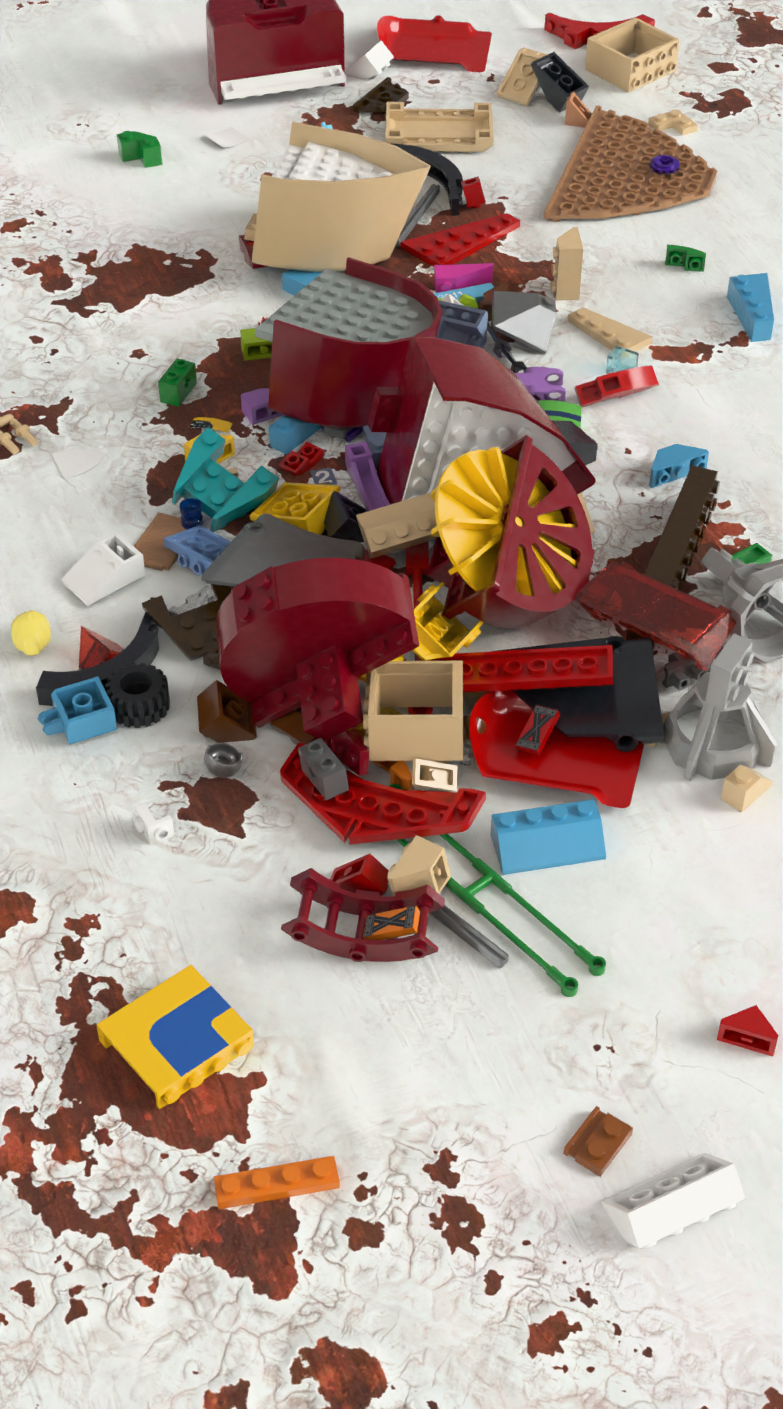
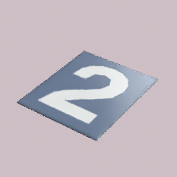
[310,468,337,485]

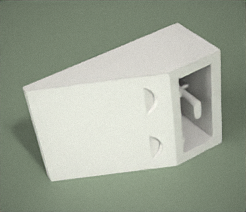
[61,532,145,606]

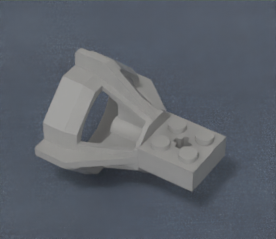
[700,547,783,663]
[663,634,777,781]

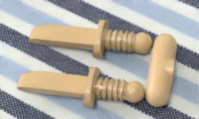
[0,414,38,455]

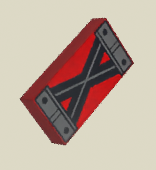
[515,705,560,756]

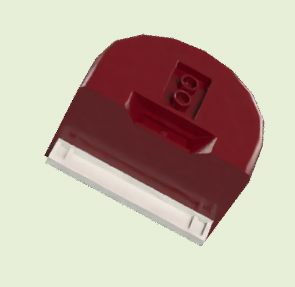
[206,0,346,105]

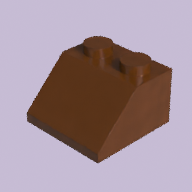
[197,680,257,743]

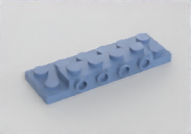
[164,525,233,591]

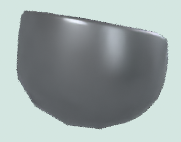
[204,743,243,778]

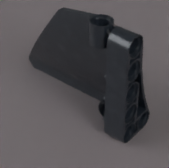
[496,636,665,752]

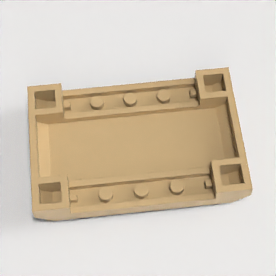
[386,102,494,153]

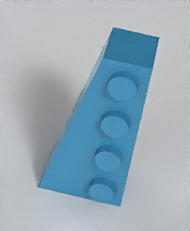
[727,273,774,342]

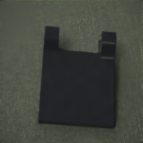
[487,323,527,373]

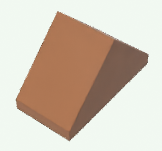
[565,92,592,128]

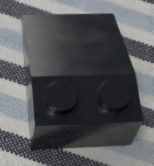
[531,52,589,113]

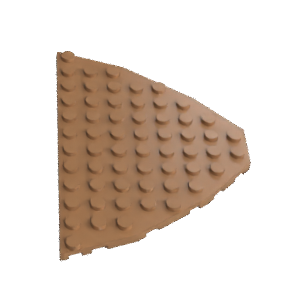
[544,105,717,222]

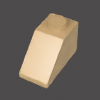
[721,765,773,813]

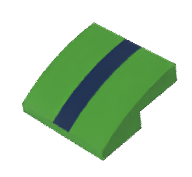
[538,400,582,428]

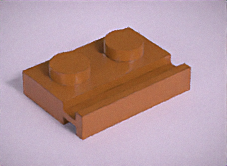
[563,1106,633,1177]

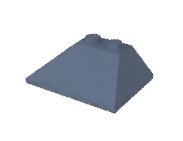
[437,300,488,348]

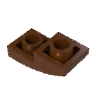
[270,710,317,745]

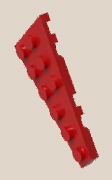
[401,213,520,267]

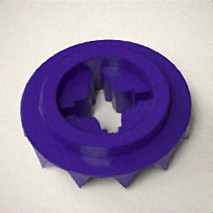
[650,155,680,175]

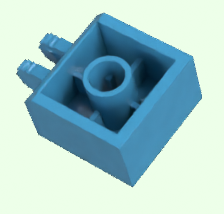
[38,676,117,745]

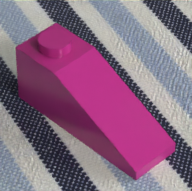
[434,263,493,293]

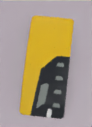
[190,417,232,433]

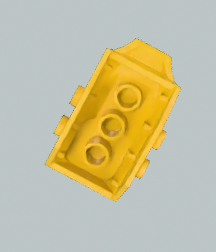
[412,582,484,661]

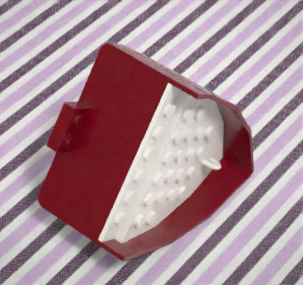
[368,337,596,540]

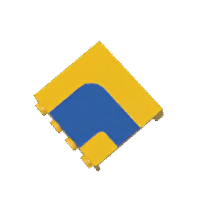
[96,964,254,1110]

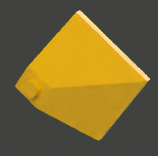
[249,482,341,535]

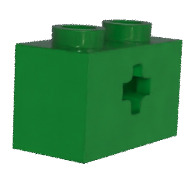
[158,358,197,407]

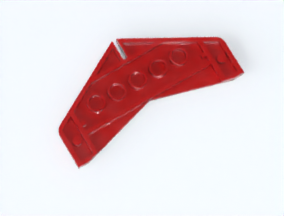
[280,742,486,845]

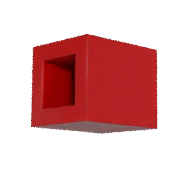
[461,176,486,208]

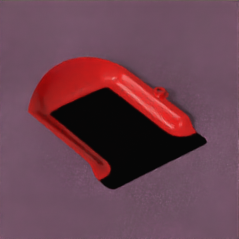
[377,15,492,72]
[470,690,644,808]

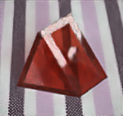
[79,626,124,670]

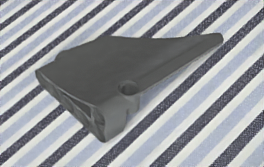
[201,513,366,587]

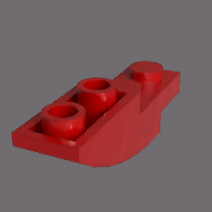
[574,365,659,407]

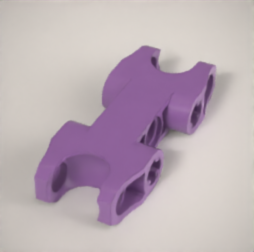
[515,367,566,402]

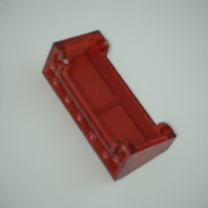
[574,560,737,672]

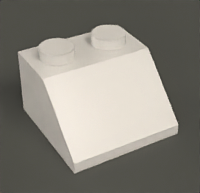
[345,41,393,80]

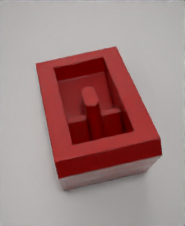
[717,1005,779,1057]

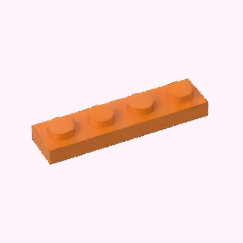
[213,1156,340,1210]

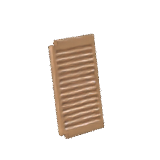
[134,512,199,571]

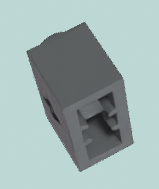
[298,738,349,800]

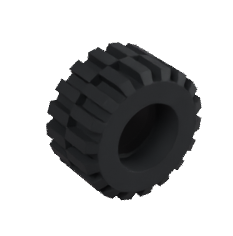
[105,663,170,728]

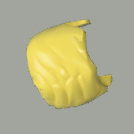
[11,610,51,656]

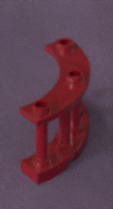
[281,868,445,962]

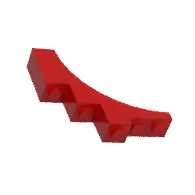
[544,13,655,49]

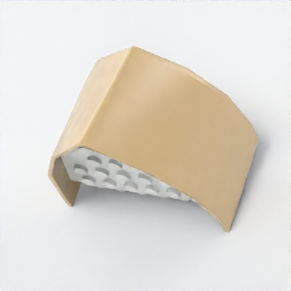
[244,122,431,272]

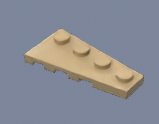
[568,307,653,358]

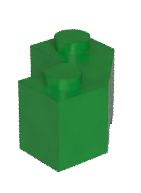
[117,131,162,168]

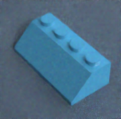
[490,799,606,875]

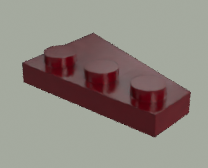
[324,729,369,776]

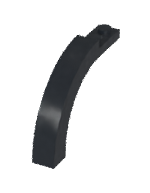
[391,144,463,216]
[36,597,159,706]

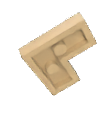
[648,109,698,136]

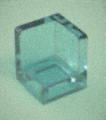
[606,346,639,374]

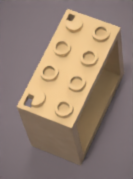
[585,17,679,93]
[363,661,463,761]

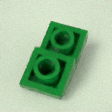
[665,244,706,272]

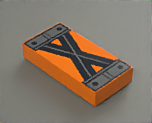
[363,905,420,940]

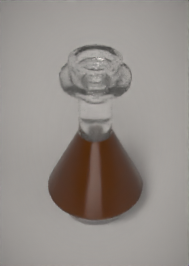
[459,713,486,766]

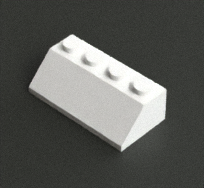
[601,1153,745,1249]

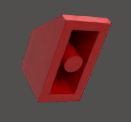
[330,853,389,896]

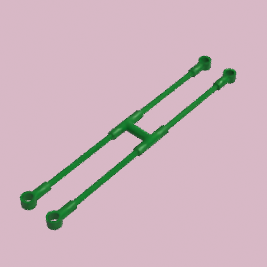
[389,784,606,997]

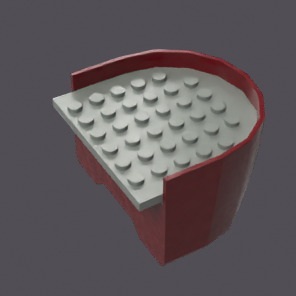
[255,257,442,428]

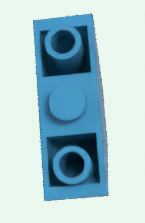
[649,444,709,488]

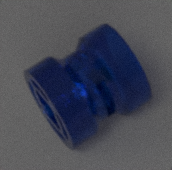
[179,498,203,529]

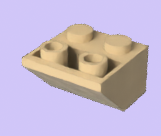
[387,835,451,896]

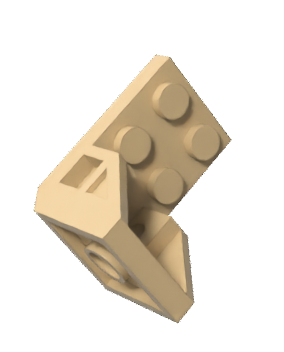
[496,48,547,106]

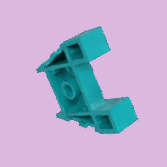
[172,427,279,533]

